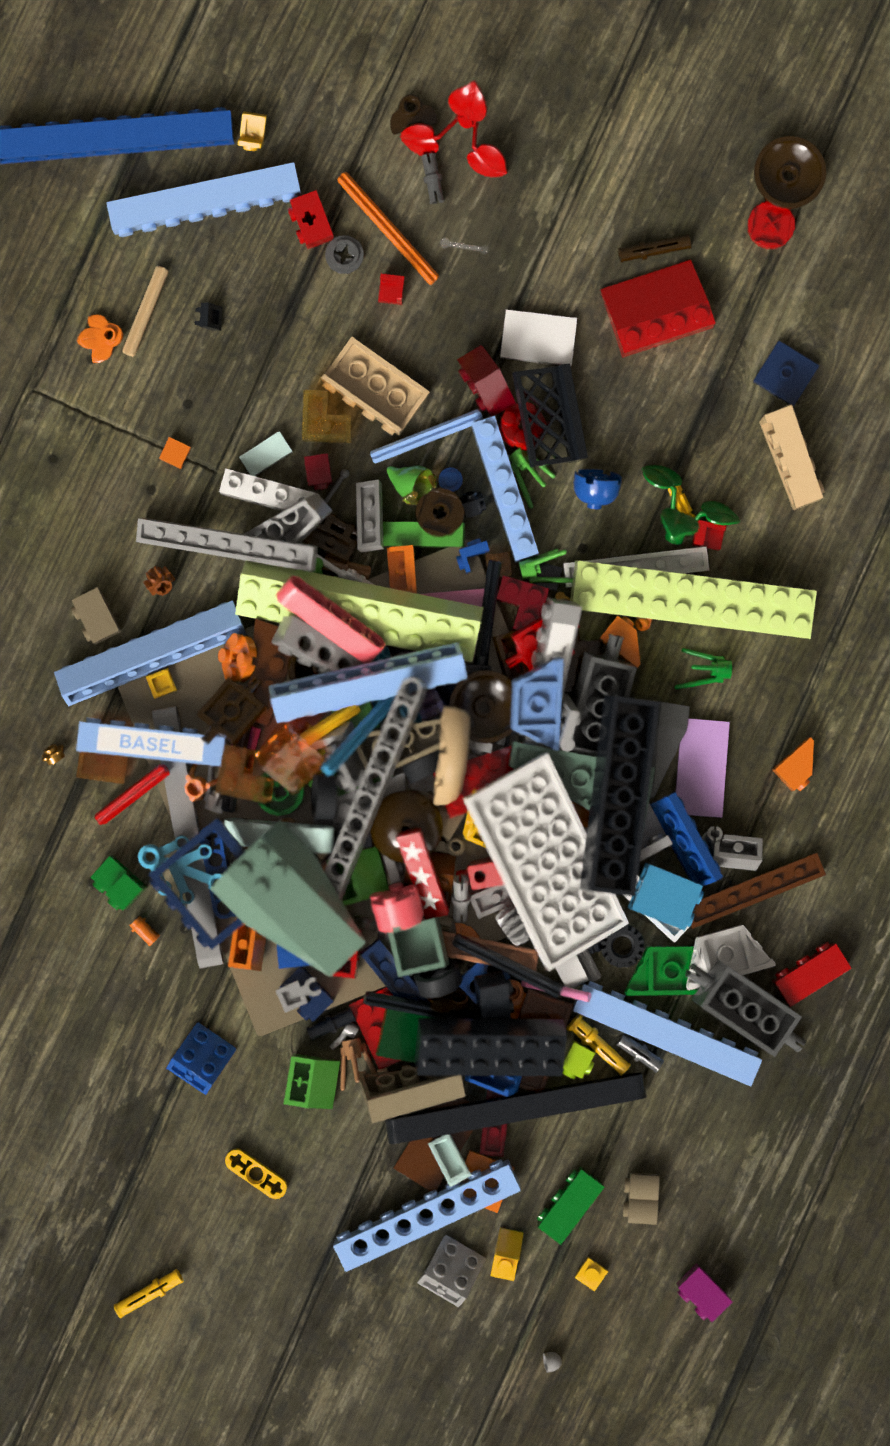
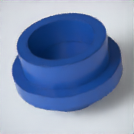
[439,468,463,492]

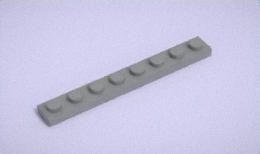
[136,517,317,571]

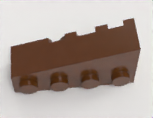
[248,618,302,726]

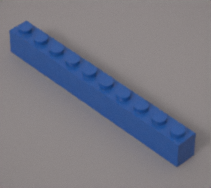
[0,108,235,164]

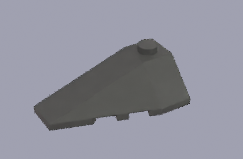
[640,699,690,799]

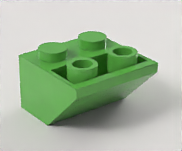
[326,847,389,906]
[284,1053,340,1109]

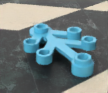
[138,835,223,904]

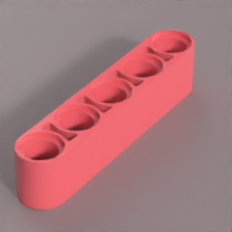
[276,576,386,664]

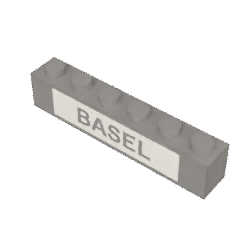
[517,598,582,747]

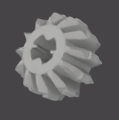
[496,904,530,946]

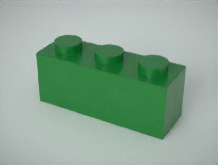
[536,1166,605,1245]

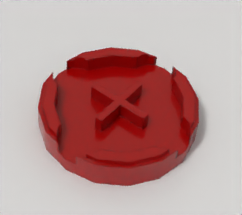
[747,201,795,249]

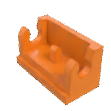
[387,545,417,594]

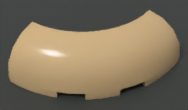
[433,707,470,805]

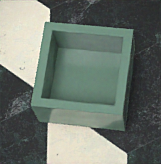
[388,917,450,977]

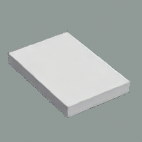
[500,310,577,367]

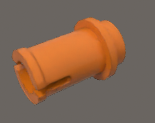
[130,916,160,946]

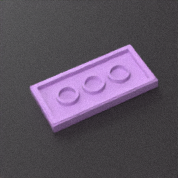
[675,719,730,818]

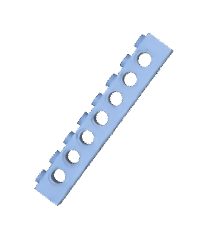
[333,1159,521,1272]

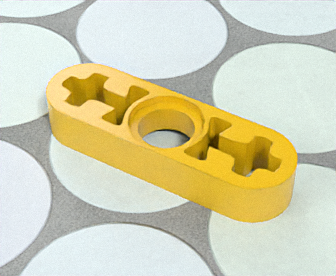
[225,1148,287,1199]

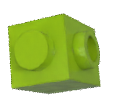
[562,1040,595,1080]

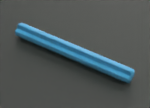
[321,695,396,775]

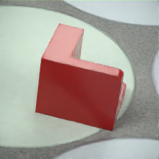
[378,274,405,305]
[692,520,727,551]

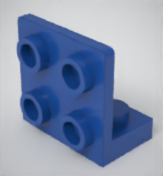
[166,1023,236,1095]

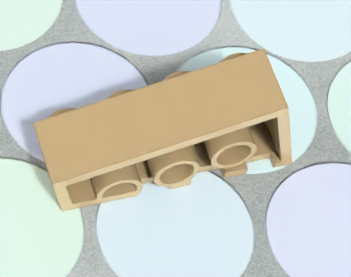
[759,405,825,510]

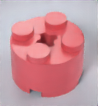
[370,882,425,932]

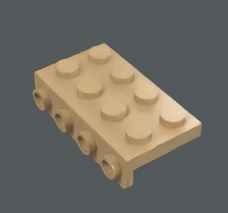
[321,337,430,436]

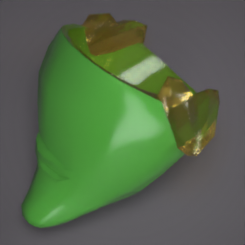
[387,465,437,505]

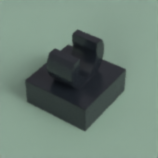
[194,302,223,331]

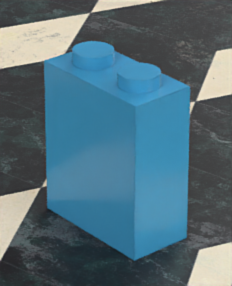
[628,863,704,931]

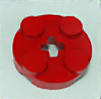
[499,402,546,451]

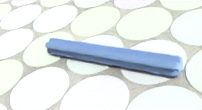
[370,409,483,463]

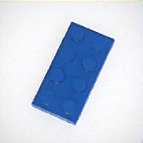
[650,792,723,886]

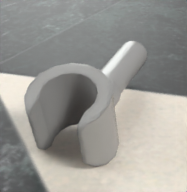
[330,1022,360,1050]

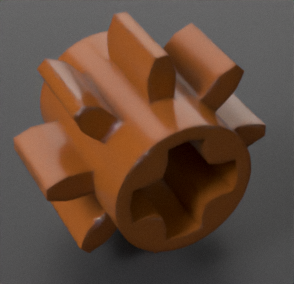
[143,566,175,596]

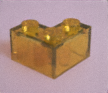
[302,390,352,443]

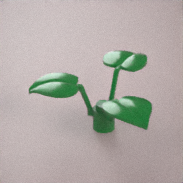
[641,465,741,545]

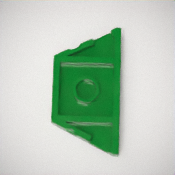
[625,946,700,996]

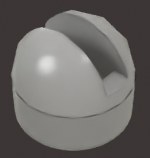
[543,1352,562,1373]

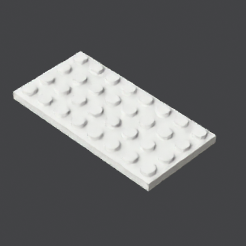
[463,753,629,971]

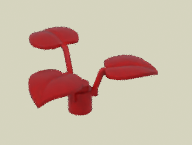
[400,80,508,177]

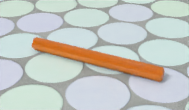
[337,172,439,285]

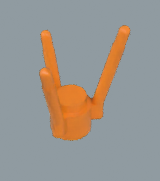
[185,763,228,801]

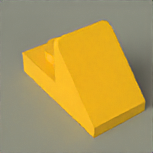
[490,1227,523,1281]

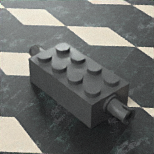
[571,634,637,757]
[685,960,806,1057]

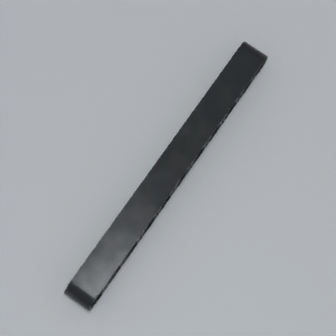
[385,1072,647,1144]

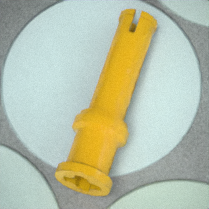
[566,1014,631,1076]

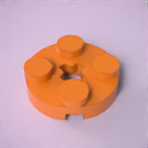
[218,633,257,682]

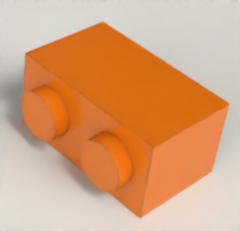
[228,919,266,971]

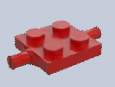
[505,617,580,671]

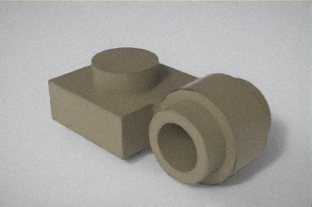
[433,837,465,858]

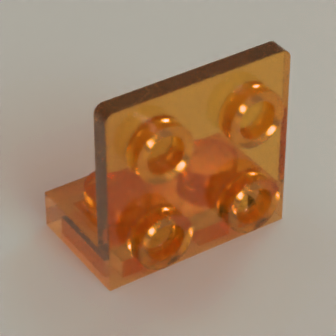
[254,721,326,795]

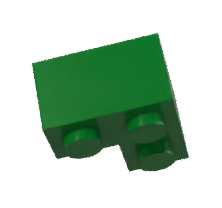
[90,855,148,911]

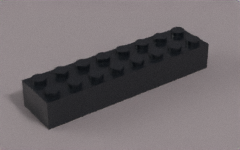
[580,695,660,897]

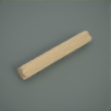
[123,266,168,357]

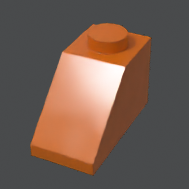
[599,616,641,668]
[772,737,814,791]

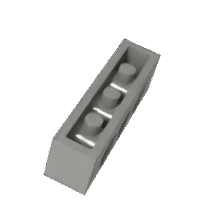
[271,616,364,674]

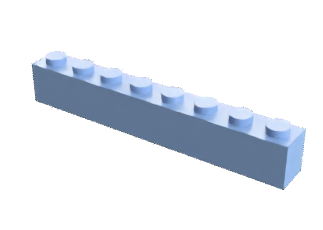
[106,162,301,237]
[54,600,247,706]
[269,642,467,723]
[572,981,762,1086]

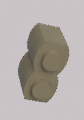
[622,1172,659,1225]

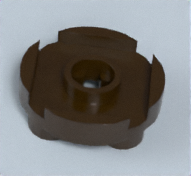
[416,488,464,538]

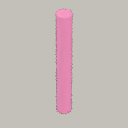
[521,981,591,1002]

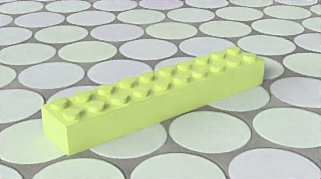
[235,561,483,662]
[570,561,817,639]

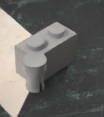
[702,826,763,871]

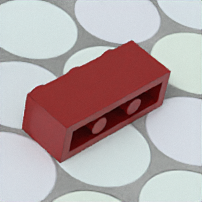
[772,942,852,1007]

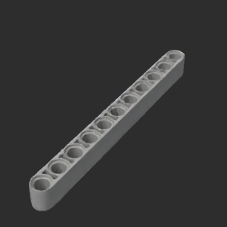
[325,677,427,900]
[152,706,224,968]

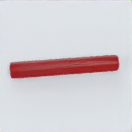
[95,764,170,825]

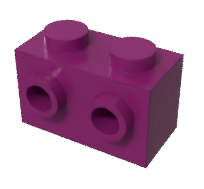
[676,1263,733,1322]

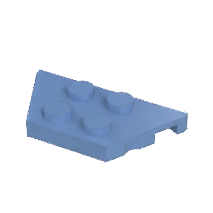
[511,657,564,751]

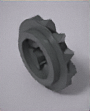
[325,236,363,274]

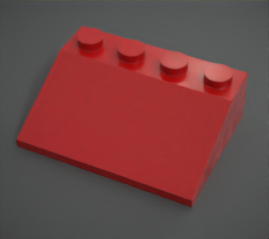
[600,260,716,358]

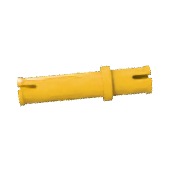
[113,1269,184,1318]

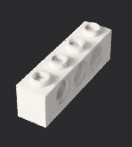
[219,469,319,511]

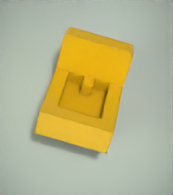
[238,111,267,151]

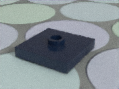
[753,341,819,407]

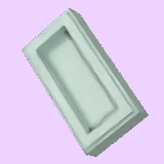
[239,432,292,476]
[428,1134,472,1187]

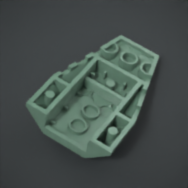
[210,820,366,977]

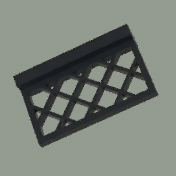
[512,364,588,468]

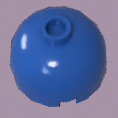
[573,469,622,509]

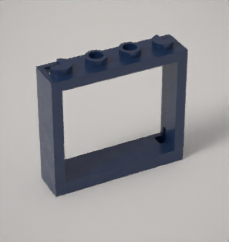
[149,818,246,950]

